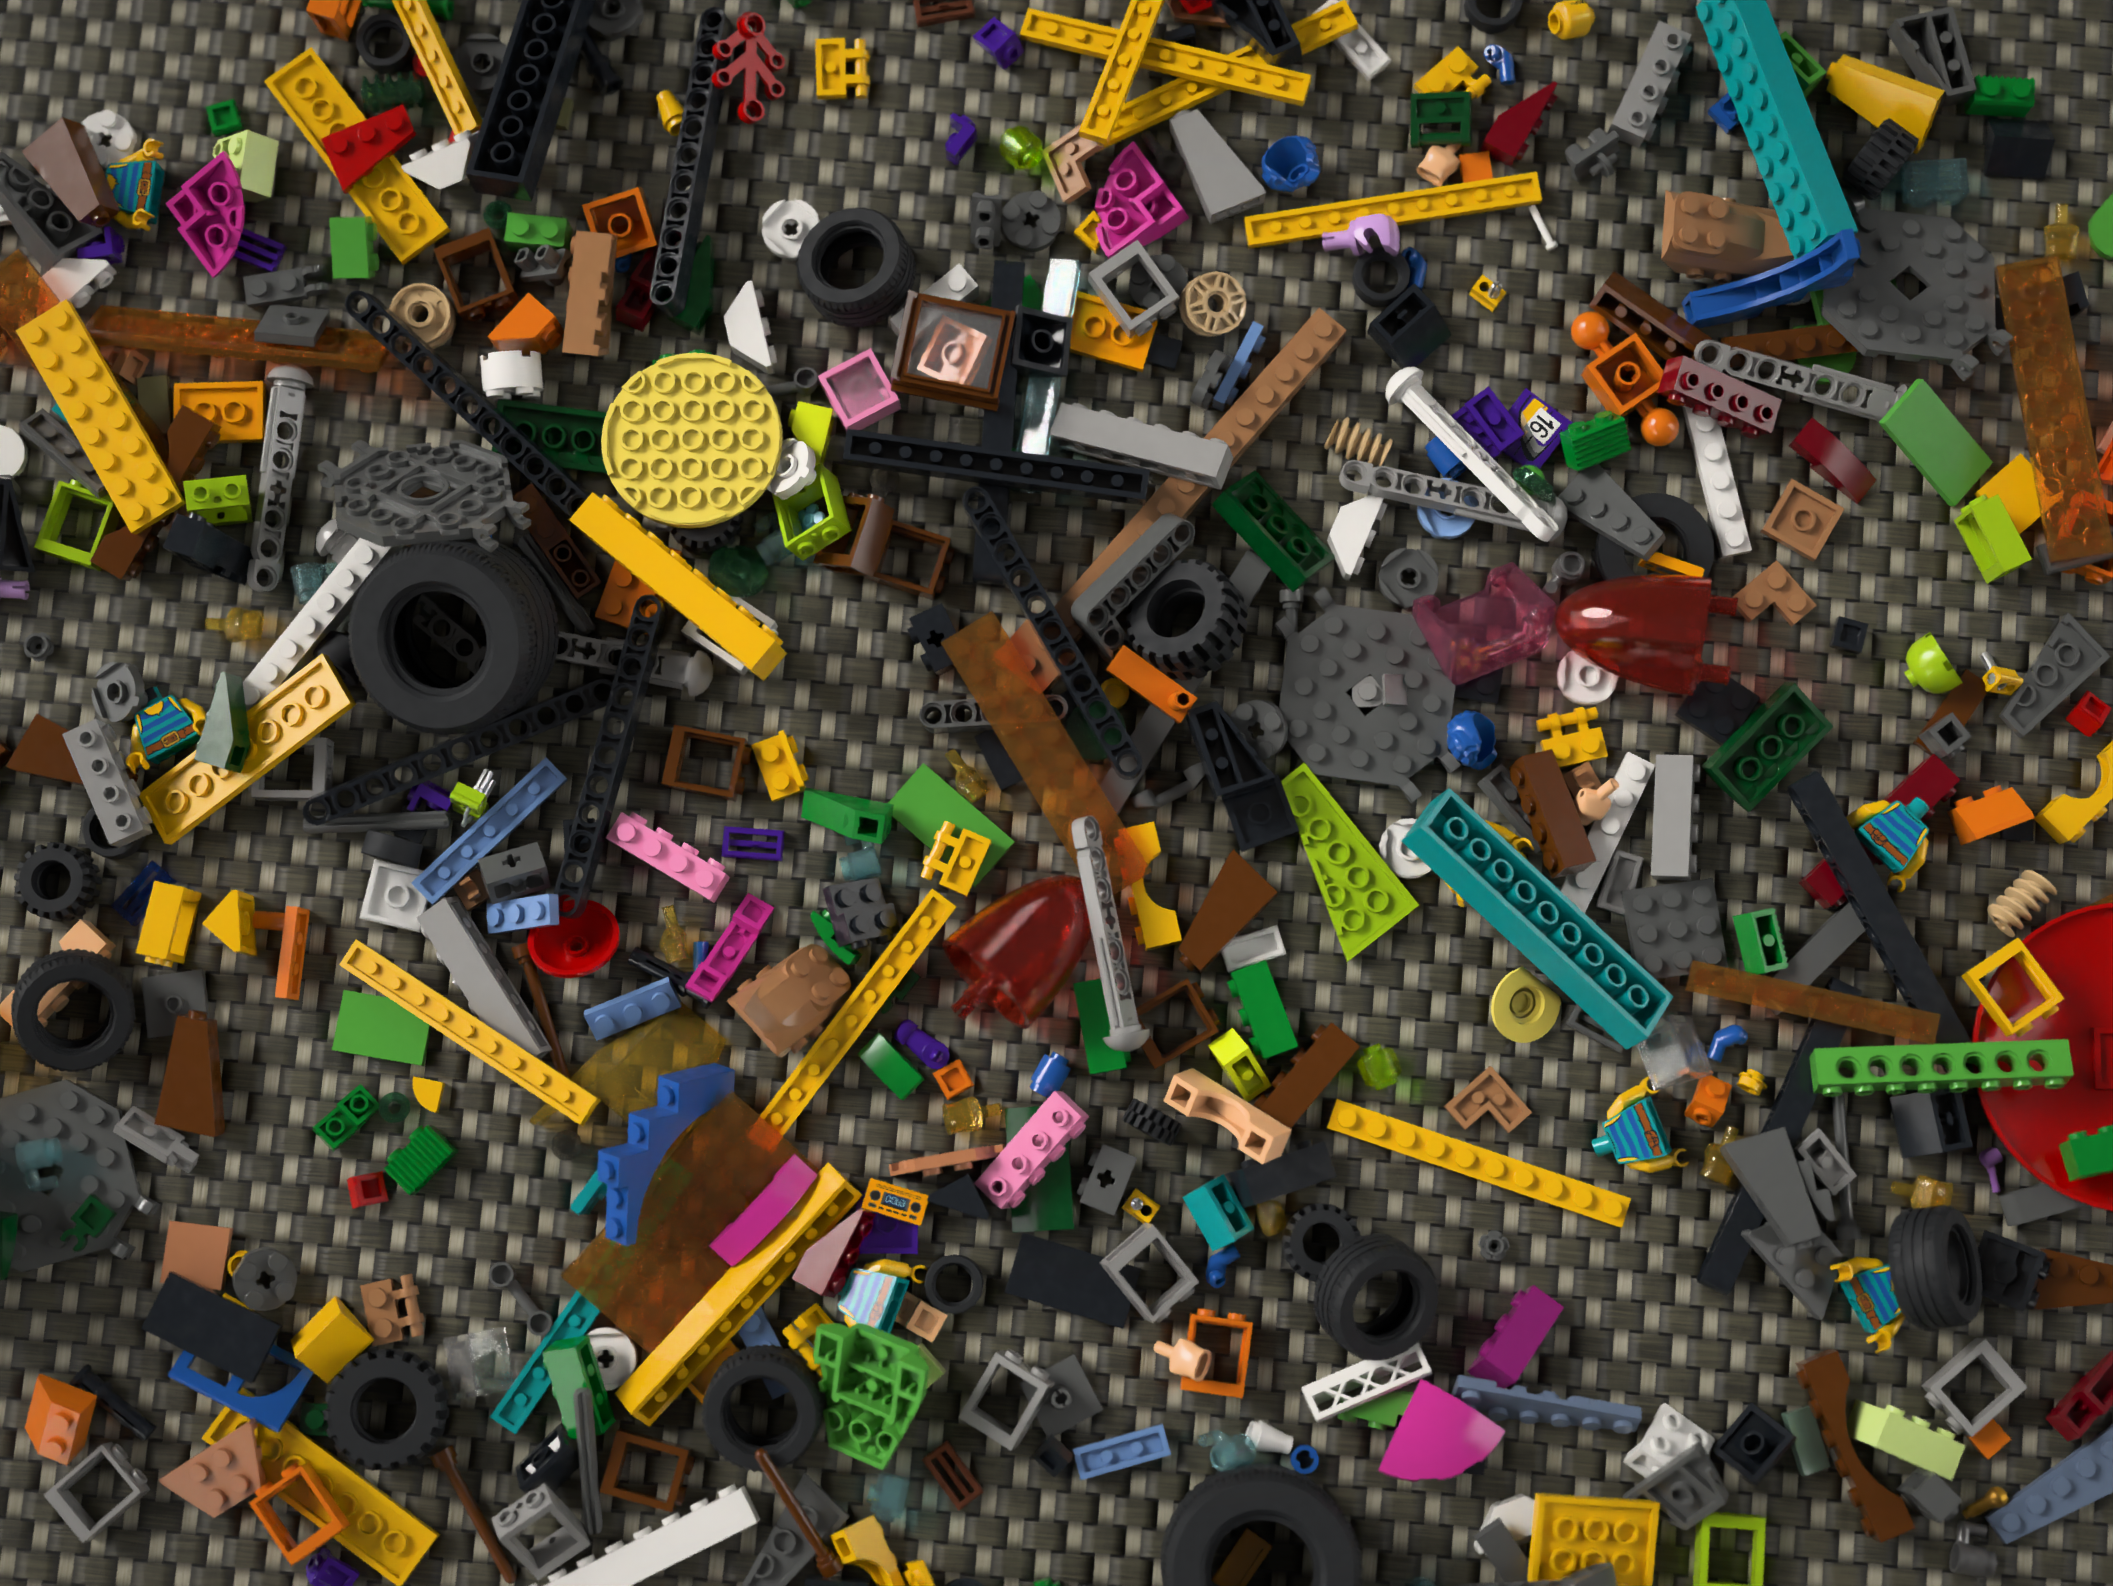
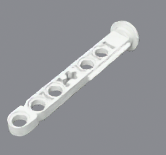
[1385,367,1559,542]

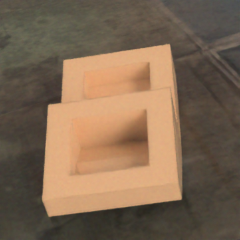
[895,1291,948,1343]

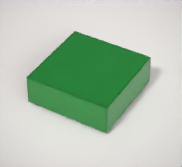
[205,99,244,137]

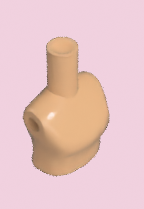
[1416,144,1461,187]
[1573,778,1619,826]
[1154,1338,1211,1381]

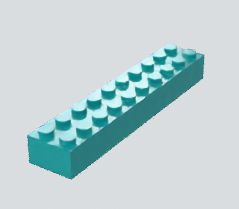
[1696,0,1858,259]
[1402,788,1674,1050]

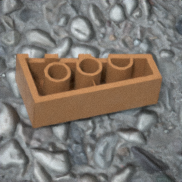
[562,231,618,356]

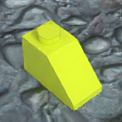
[788,401,835,466]
[1207,1028,1272,1102]

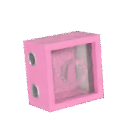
[818,348,901,432]

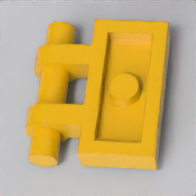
[815,38,870,100]
[1414,46,1492,99]
[1536,707,1608,768]
[920,821,992,897]
[782,1303,835,1379]

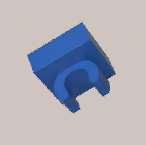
[1707,93,1741,134]

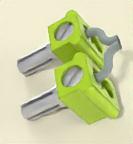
[449,769,496,828]

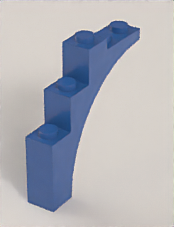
[1682,228,1861,328]
[597,1063,735,1246]

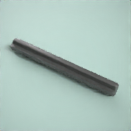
[303,811,451,834]
[573,1387,603,1534]

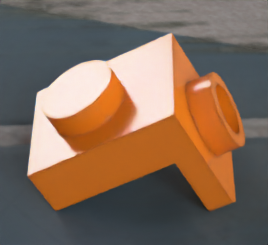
[1684,1072,1732,1128]

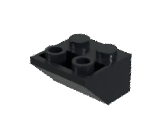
[1367,284,1452,369]
[1889,1088,1973,1158]

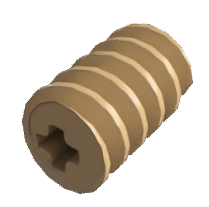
[1324,417,1393,467]
[1987,870,2057,937]

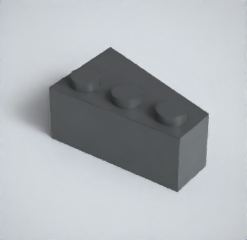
[1886,6,1976,109]

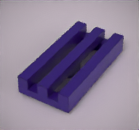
[233,228,287,272]
[721,826,785,862]

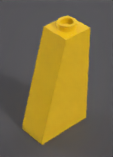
[1826,54,1944,154]

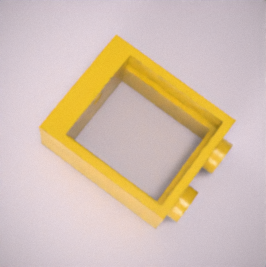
[136,881,202,968]
[1961,937,2064,1037]

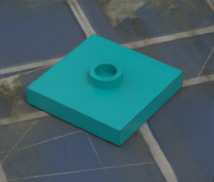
[570,1170,607,1215]

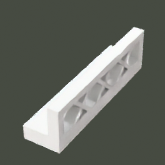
[1301,1343,1432,1423]

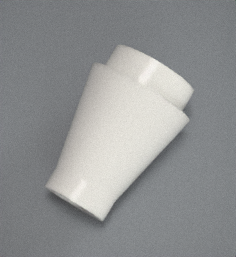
[1245,1420,1293,1455]

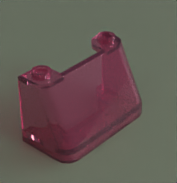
[1412,562,1556,685]

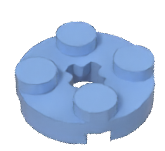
[1417,478,1478,539]

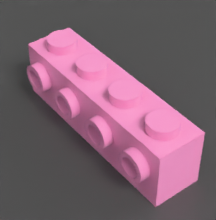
[606,812,730,903]
[974,1091,1090,1209]

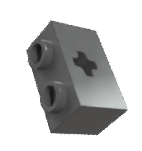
[478,842,551,905]
[1076,1144,1137,1216]
[1896,1467,1963,1523]

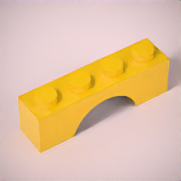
[2034,740,2113,845]
[1114,822,1182,951]
[830,1515,908,1586]

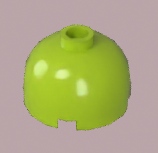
[1904,632,1963,694]

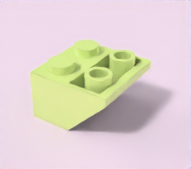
[213,130,279,202]

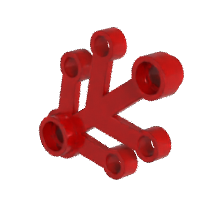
[712,12,785,124]

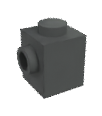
[1919,712,1972,759]

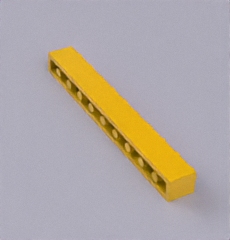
[615,1163,863,1427]

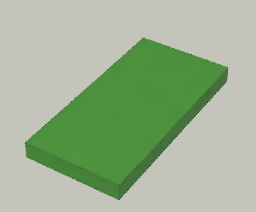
[1879,379,1993,506]
[888,763,1015,888]

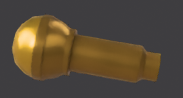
[1961,1486,2008,1520]

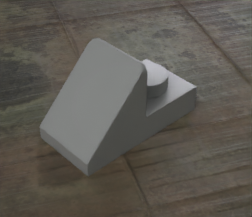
[1351,674,1407,708]
[1795,1128,1857,1196]

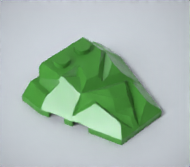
[813,1323,929,1470]

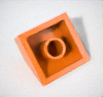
[582,187,658,258]
[488,292,564,355]
[1947,785,2035,845]
[25,1373,97,1465]

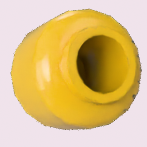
[1548,0,1595,40]

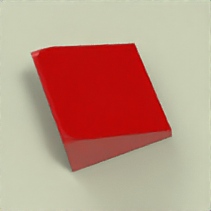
[2066,690,2112,737]
[347,1171,389,1209]

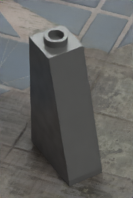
[1720,1127,1822,1251]

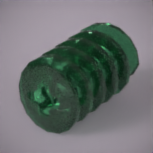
[361,71,426,113]

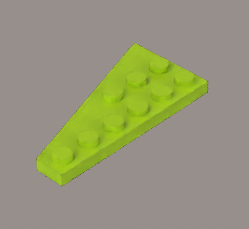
[1281,762,1419,962]

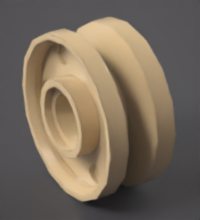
[1179,271,1247,337]
[389,283,456,349]

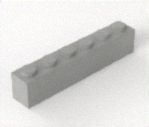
[1049,403,1233,490]
[417,896,552,1059]

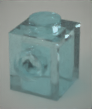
[867,1471,911,1522]

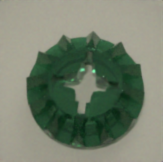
[1513,467,1556,502]

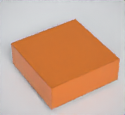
[1458,151,1493,183]
[933,1058,975,1100]
[1965,1419,2011,1460]

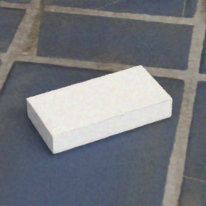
[1221,925,1286,973]

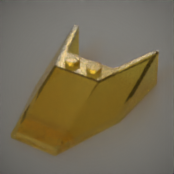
[529,1002,727,1171]

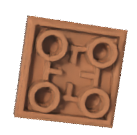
[160,1221,233,1290]

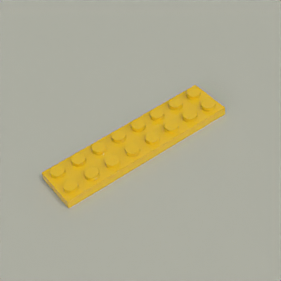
[264,47,451,265]
[16,299,186,535]
[139,654,357,845]
[202,1387,440,1586]

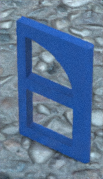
[168,1345,315,1433]

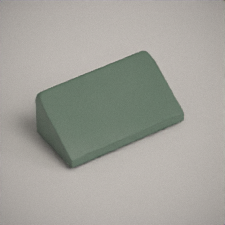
[1781,1406,1830,1476]

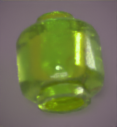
[999,125,1043,170]
[1357,1043,1402,1091]

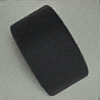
[313,630,360,686]

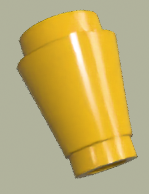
[656,90,684,136]

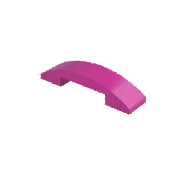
[685,893,774,1003]
[709,1154,818,1267]

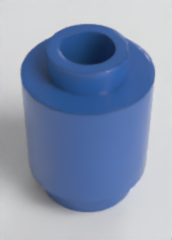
[1425,436,1467,479]
[1030,1051,1071,1098]

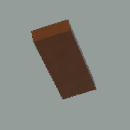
[1913,669,1987,759]

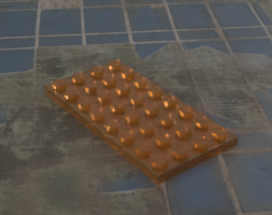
[561,1090,820,1354]

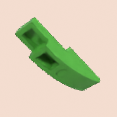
[1337,1391,1414,1431]

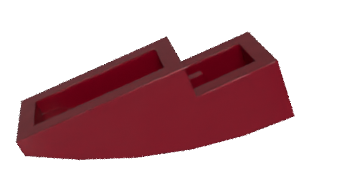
[616,235,678,332]
[1789,417,1877,504]
[2045,1350,2113,1441]

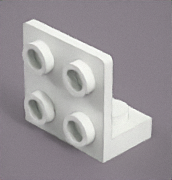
[1623,1403,1715,1478]

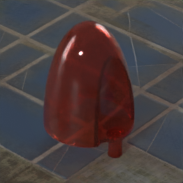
[1554,574,1738,696]
[942,875,1092,1029]

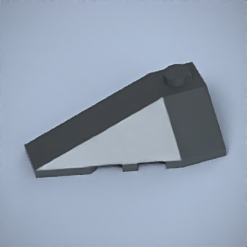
[0,152,103,272]

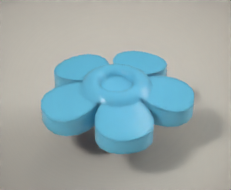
[798,503,825,532]

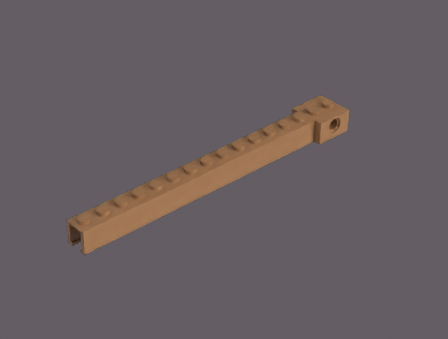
[994,307,1347,695]

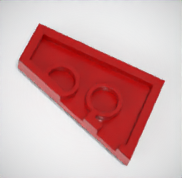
[321,105,417,195]

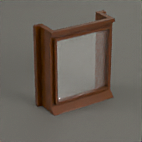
[890,289,1016,412]

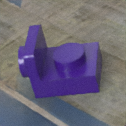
[973,17,1024,70]
[945,112,978,166]
[76,226,125,264]
[407,780,453,812]
[306,1547,359,1586]

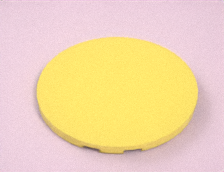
[601,353,783,528]

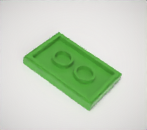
[332,990,432,1066]

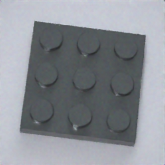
[1621,878,1728,979]

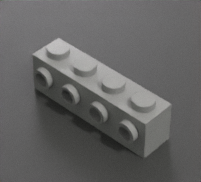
[1607,21,1692,148]
[62,719,153,848]
[1651,754,1701,881]

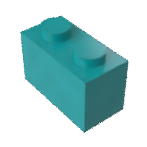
[1182,1174,1255,1251]

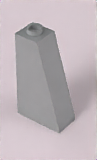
[1169,109,1266,224]

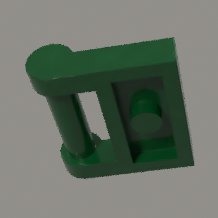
[1410,91,1472,149]

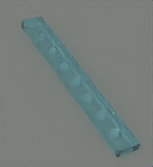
[1010,259,1082,494]

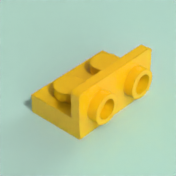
[751,730,809,802]

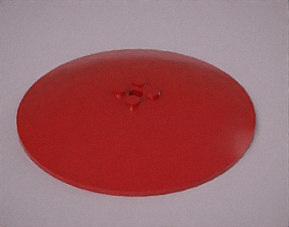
[1972,903,2113,1212]

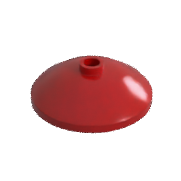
[528,900,620,978]

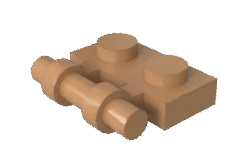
[360,1274,425,1347]

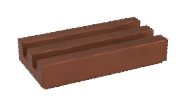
[913,0,975,27]
[922,1440,984,1511]

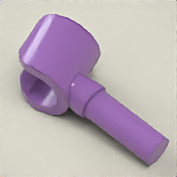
[1979,1147,2003,1193]

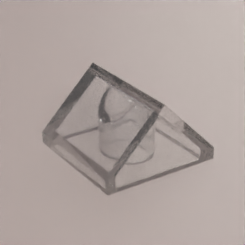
[1637,1015,1713,1091]
[443,1327,514,1400]

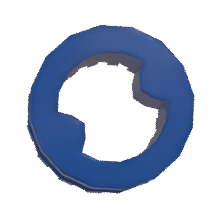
[1290,1444,1319,1474]

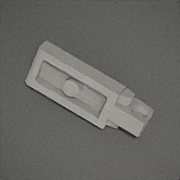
[113,1106,199,1173]

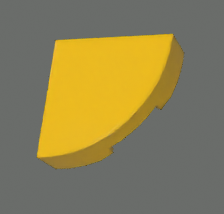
[1074,211,1101,254]
[413,1076,445,1113]

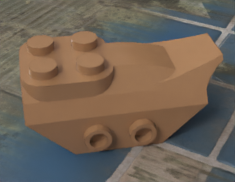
[1661,190,1794,284]
[727,944,851,1058]

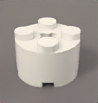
[480,350,543,402]

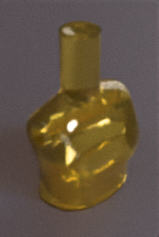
[2043,204,2079,260]
[205,607,264,642]
[944,748,991,804]
[659,905,691,963]
[942,1097,1002,1135]
[1699,1125,1739,1186]
[1891,1175,1953,1209]
[1256,1200,1286,1237]

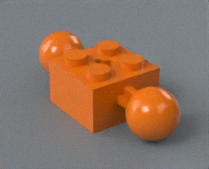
[1571,311,1679,446]

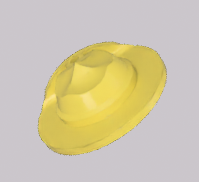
[1491,966,1561,1043]

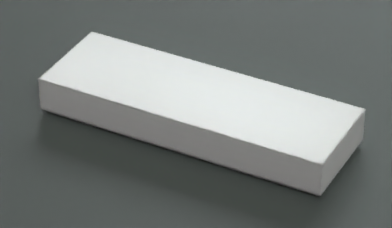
[1312,0,1392,82]

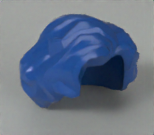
[1262,136,1320,192]
[1447,710,1497,771]

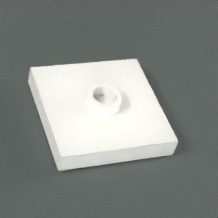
[359,859,428,933]

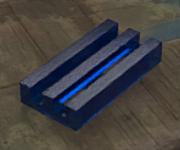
[111,860,177,927]

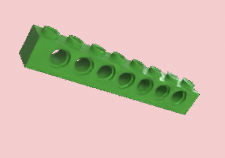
[1809,1039,2073,1097]

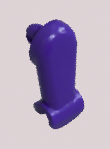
[894,1019,949,1069]

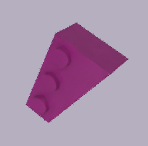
[1467,1285,1564,1389]

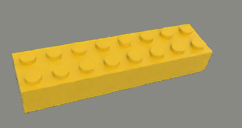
[569,492,787,681]

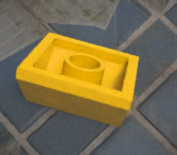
[202,890,257,957]
[291,1296,375,1384]

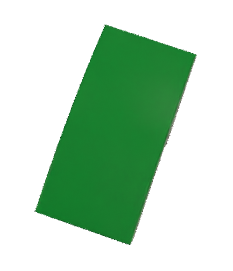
[810,908,863,966]
[858,1032,924,1101]
[313,1084,381,1152]

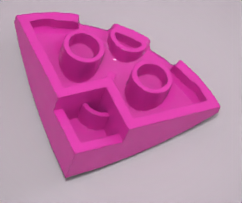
[1095,141,1189,259]
[165,151,245,278]
[1378,1379,1505,1482]

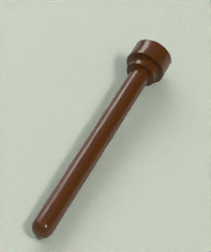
[511,942,570,1079]
[430,1445,517,1584]
[755,1449,844,1578]

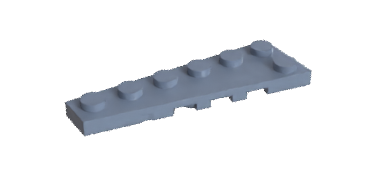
[1451,1375,1642,1434]
[1984,1424,2113,1544]

